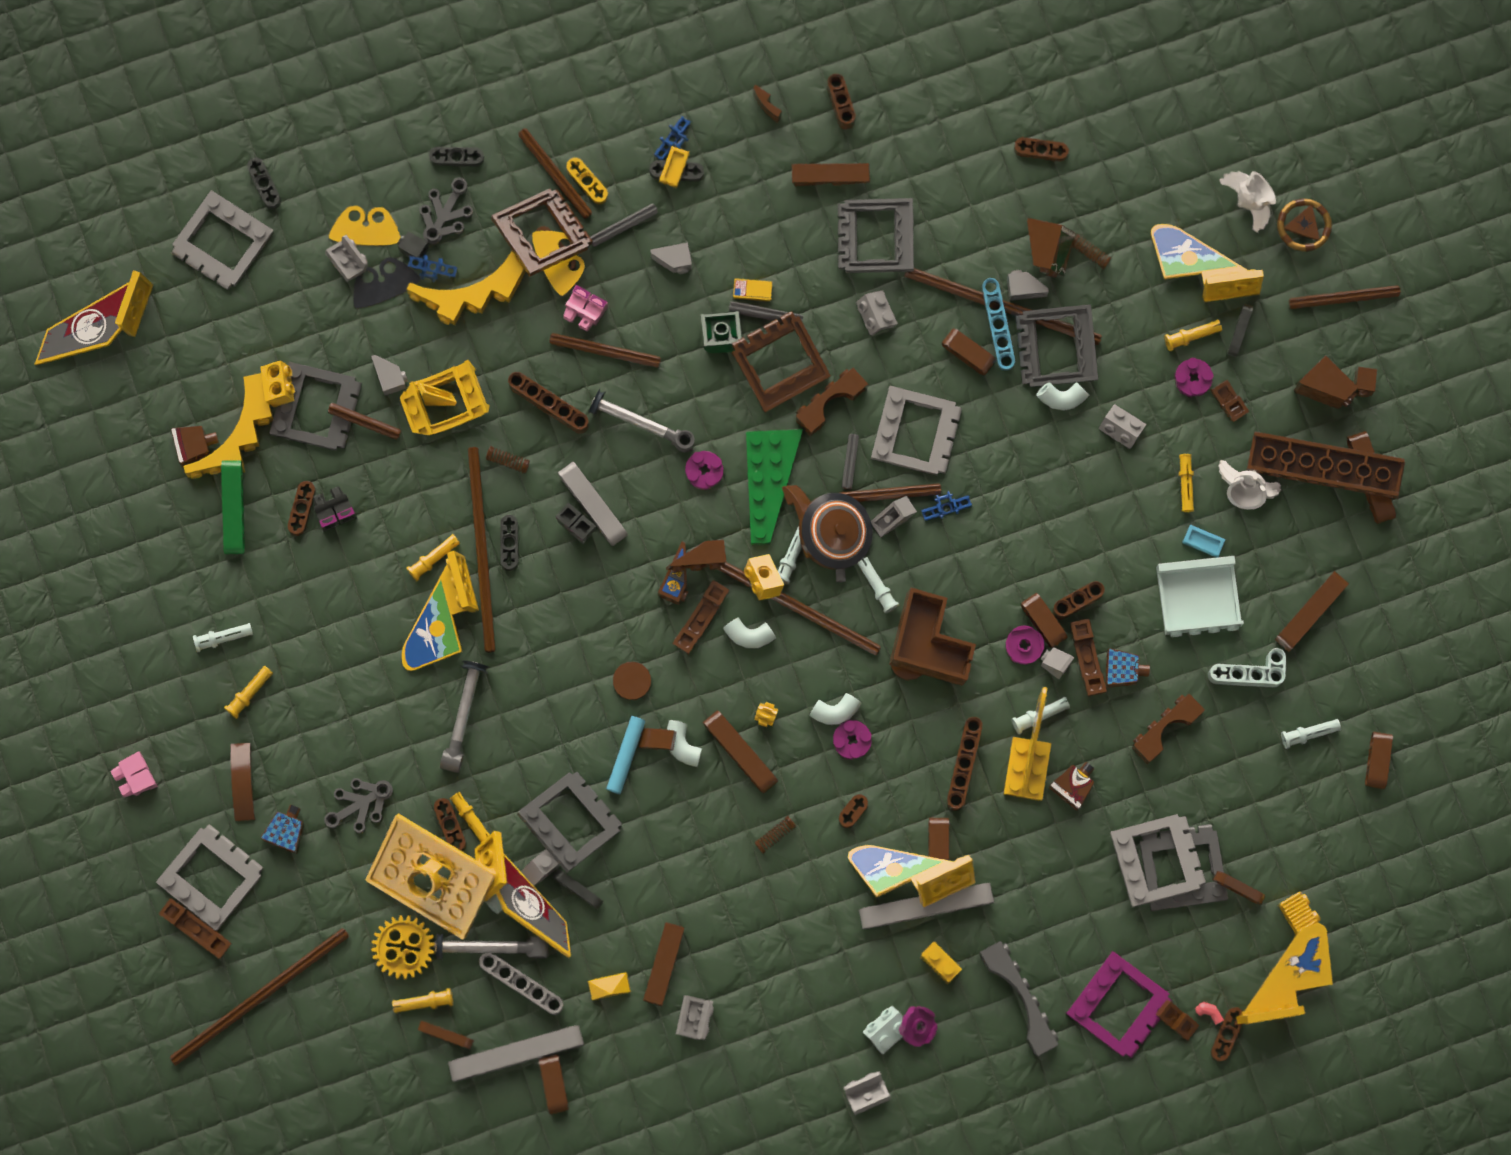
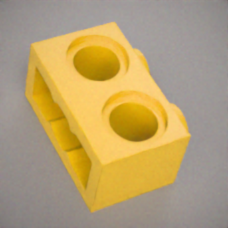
[260,360,295,407]

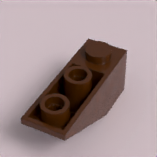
[666,540,727,573]

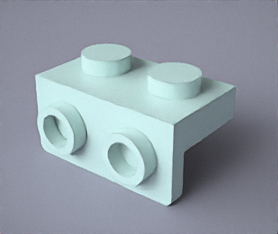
[863,1006,903,1054]

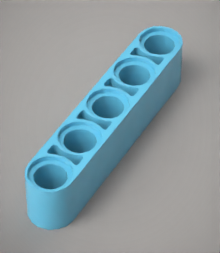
[982,278,1015,371]

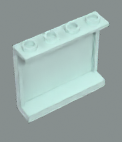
[1156,556,1244,637]

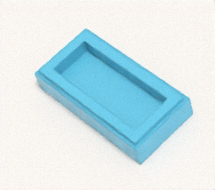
[1182,525,1226,558]

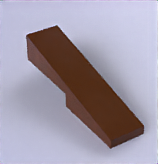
[792,163,870,186]
[643,922,684,1006]

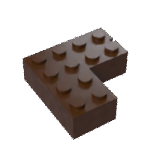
[889,588,976,686]

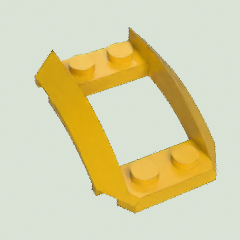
[400,360,490,435]

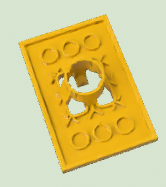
[365,814,497,940]

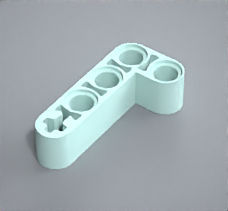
[1208,648,1286,687]

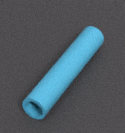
[607,716,645,794]

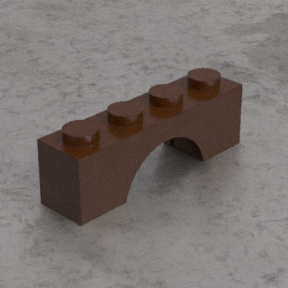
[796,368,868,437]
[1132,694,1205,765]

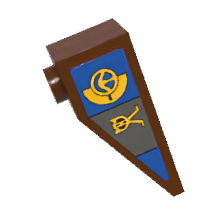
[658,541,689,605]

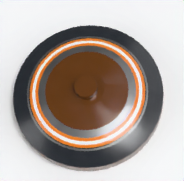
[799,493,873,570]

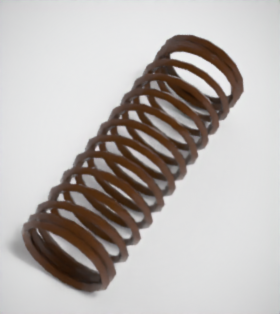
[1072,234,1112,269]
[486,446,530,474]
[755,816,796,854]

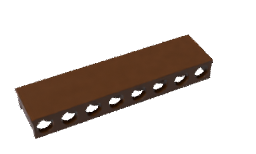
[1247,432,1405,499]

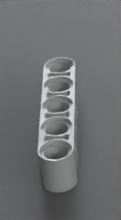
[558,462,628,546]
[480,953,563,1015]

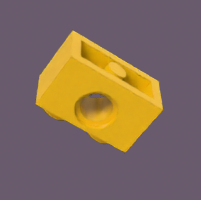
[744,554,784,600]

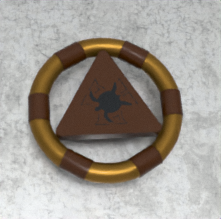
[1277,198,1332,252]

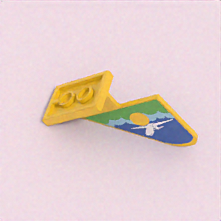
[1151,224,1264,302]
[402,551,479,671]
[848,845,975,908]

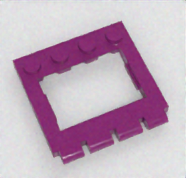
[1066,951,1173,1058]

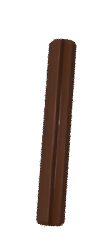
[328,403,401,440]

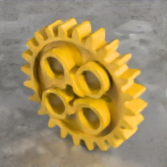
[371,915,435,979]

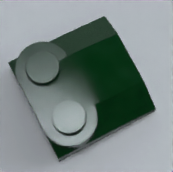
[701,311,742,353]

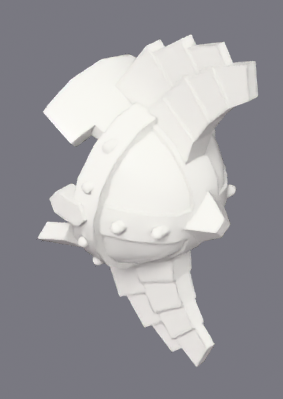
[1220,171,1276,233]
[1218,460,1281,510]

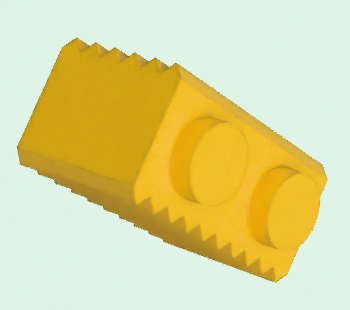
[1278,892,1321,935]
[921,941,962,984]

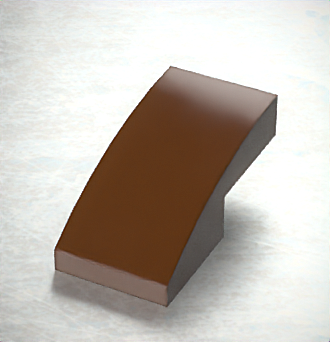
[753,85,782,123]
[1210,380,1249,422]
[639,728,677,751]
[1155,999,1199,1041]

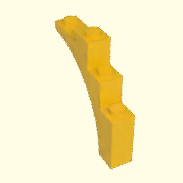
[407,251,526,325]
[184,373,273,479]

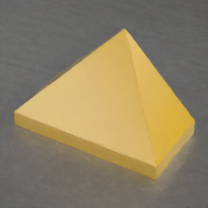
[417,382,457,406]
[588,973,630,1000]

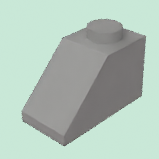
[650,243,692,274]
[1007,270,1049,301]
[371,355,408,395]
[871,496,917,537]
[1041,648,1074,679]
[521,849,560,887]

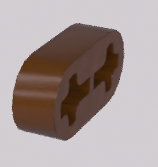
[839,794,868,828]

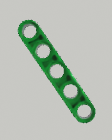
[221,460,245,554]

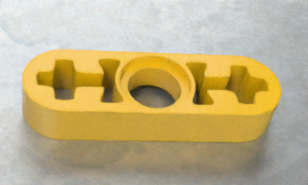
[567,158,608,204]

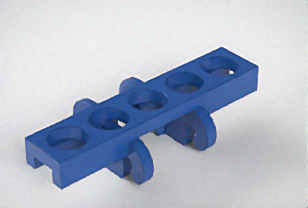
[654,116,691,161]
[408,255,457,282]
[921,491,972,521]

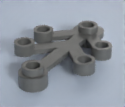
[420,178,473,244]
[324,778,393,833]

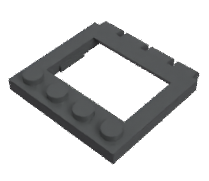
[838,198,914,273]
[1016,304,1098,387]
[270,362,362,451]
[517,772,622,873]
[1139,824,1228,911]

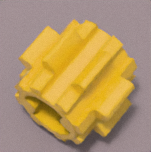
[754,702,778,727]

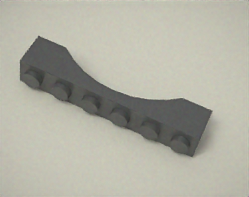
[979,941,1059,1057]

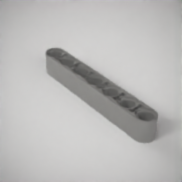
[859,883,994,929]
[448,1025,584,1082]

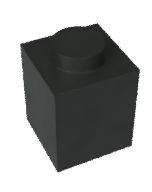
[398,231,429,262]

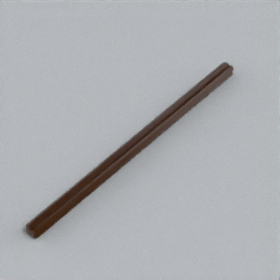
[905,268,1102,345]
[468,447,495,653]
[717,562,881,655]
[170,928,349,1065]

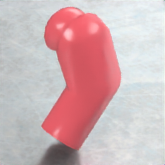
[1196,1002,1224,1025]

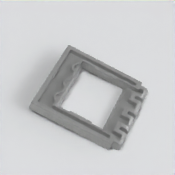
[172,190,274,290]
[871,386,962,476]
[1110,814,1206,907]
[156,824,263,931]

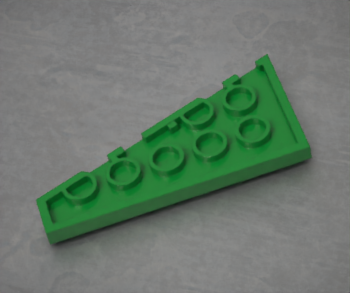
[746,429,803,545]

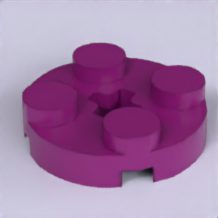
[1175,358,1213,397]
[685,451,723,490]
[1005,626,1044,665]
[833,720,871,760]
[899,1006,937,1047]

